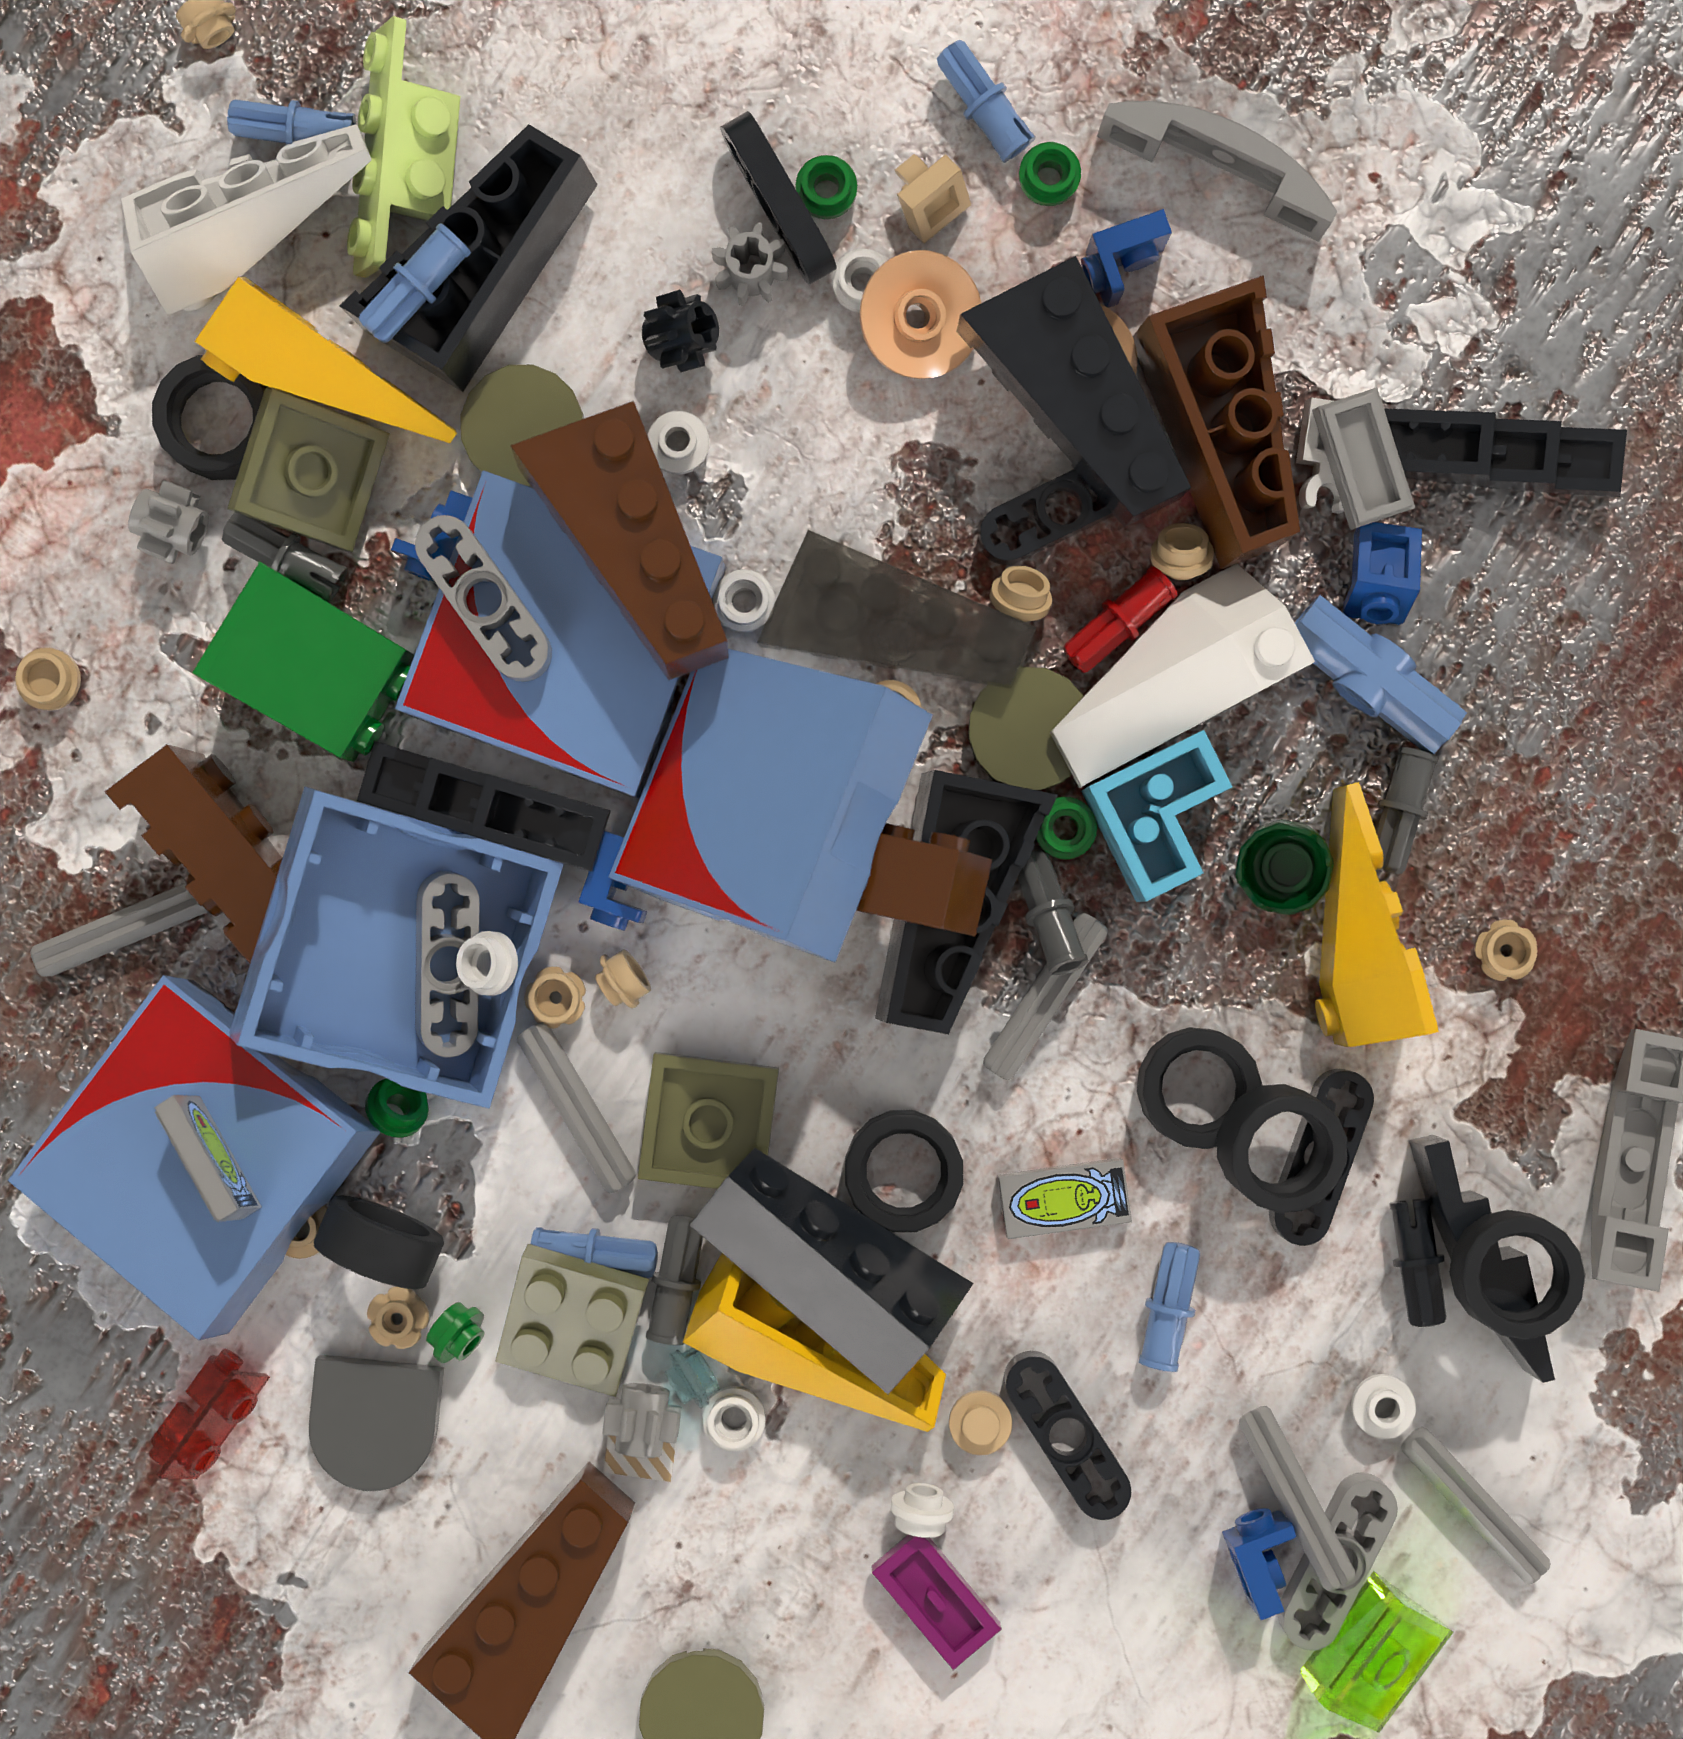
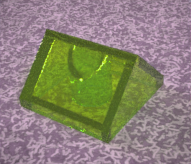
[1300,1571,1454,1733]

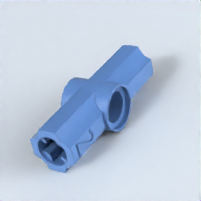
[1294,595,1467,754]

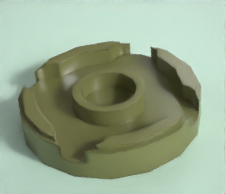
[460,364,584,488]
[968,667,1084,791]
[639,1648,764,1739]

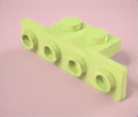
[347,16,461,278]

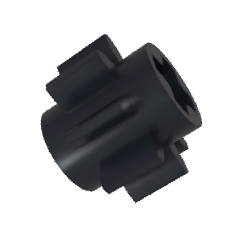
[642,289,719,372]

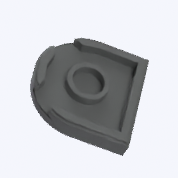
[309,1355,444,1491]

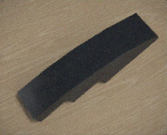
[1384,409,1627,497]
[357,741,611,872]
[1409,1135,1555,1383]

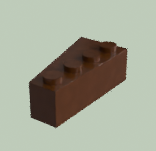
[1132,275,1300,569]
[510,401,729,680]
[104,744,283,964]
[856,823,992,936]
[408,1461,635,1739]

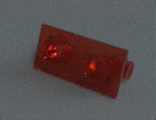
[148,1349,270,1479]

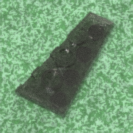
[757,530,1037,688]

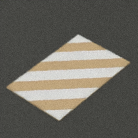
[603,1435,676,1482]

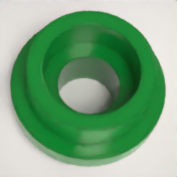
[1019,142,1081,206]
[795,155,857,219]
[1036,797,1097,859]
[365,1078,429,1138]
[426,1302,485,1363]

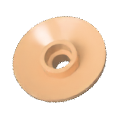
[860,250,981,379]

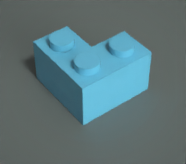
[1081,730,1232,902]

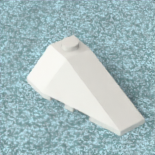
[121,124,372,316]
[1050,564,1315,788]

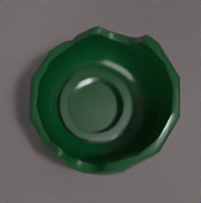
[1235,819,1334,915]

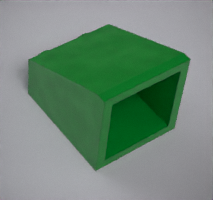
[192,562,414,763]

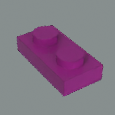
[871,1534,1002,1670]

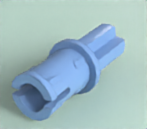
[937,40,1036,163]
[227,99,357,145]
[359,223,471,343]
[530,1227,658,1279]
[1139,1242,1200,1372]

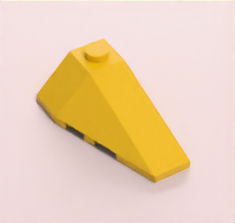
[194,276,457,443]
[1315,782,1439,1047]
[683,1253,946,1432]

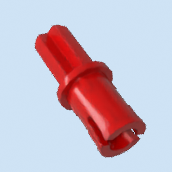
[1063,566,1178,673]

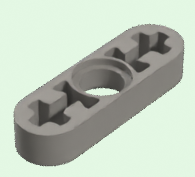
[415,515,552,682]
[415,871,480,1057]
[1278,1473,1398,1650]

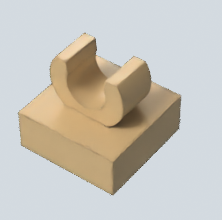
[895,154,971,243]

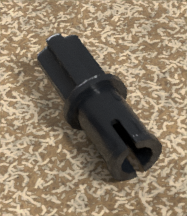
[1389,1198,1447,1327]

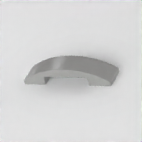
[1097,101,1337,242]
[1591,1029,1683,1292]

